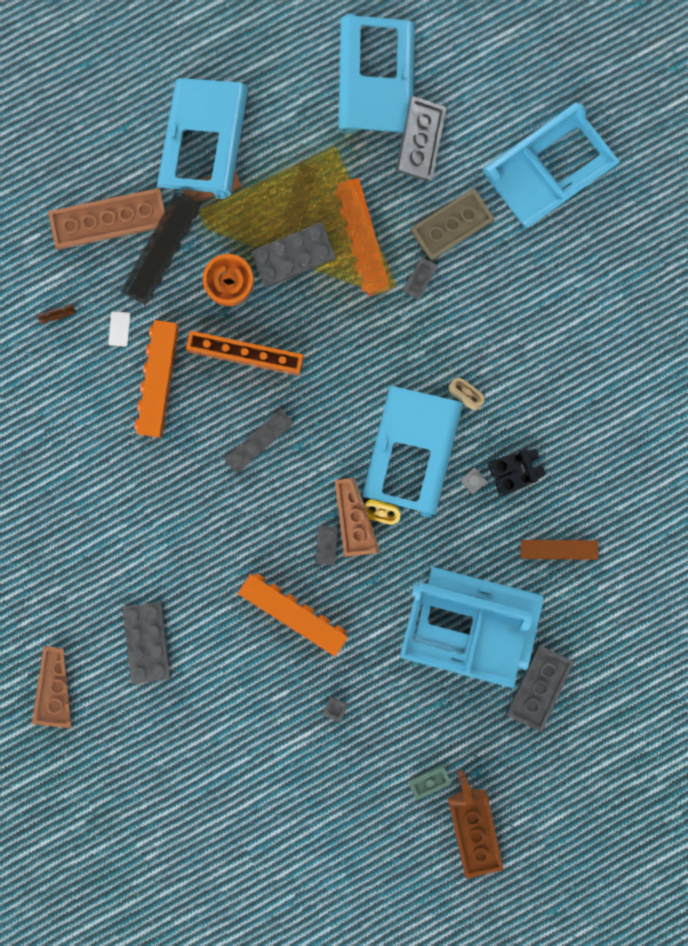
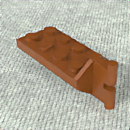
[448,770,504,879]

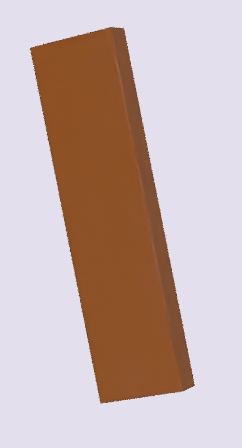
[520,540,598,560]

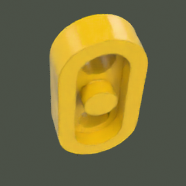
[364,499,401,525]

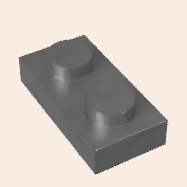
[403,257,438,300]
[316,525,338,565]

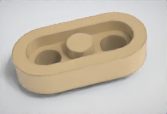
[449,378,484,410]

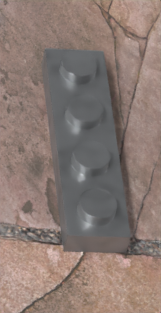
[224,409,294,474]

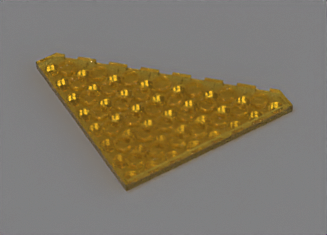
[198,146,397,295]

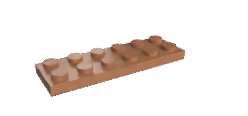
[48,188,168,250]

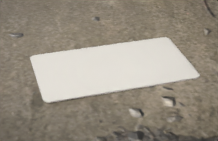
[108,311,130,347]

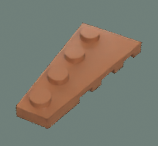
[335,478,381,557]
[32,646,72,728]

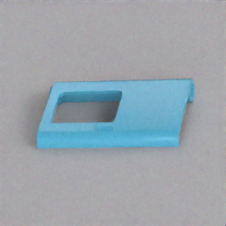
[483,103,620,228]

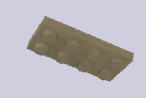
[410,188,495,261]

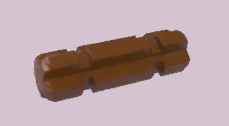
[37,304,75,324]

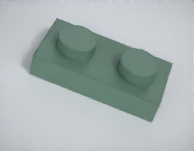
[408,765,452,800]

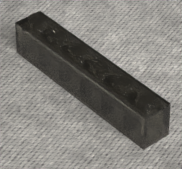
[121,192,201,306]

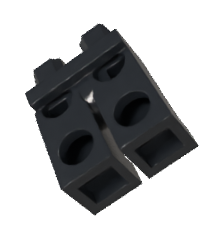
[487,449,546,497]

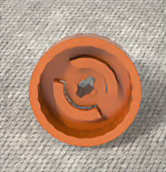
[203,254,254,307]

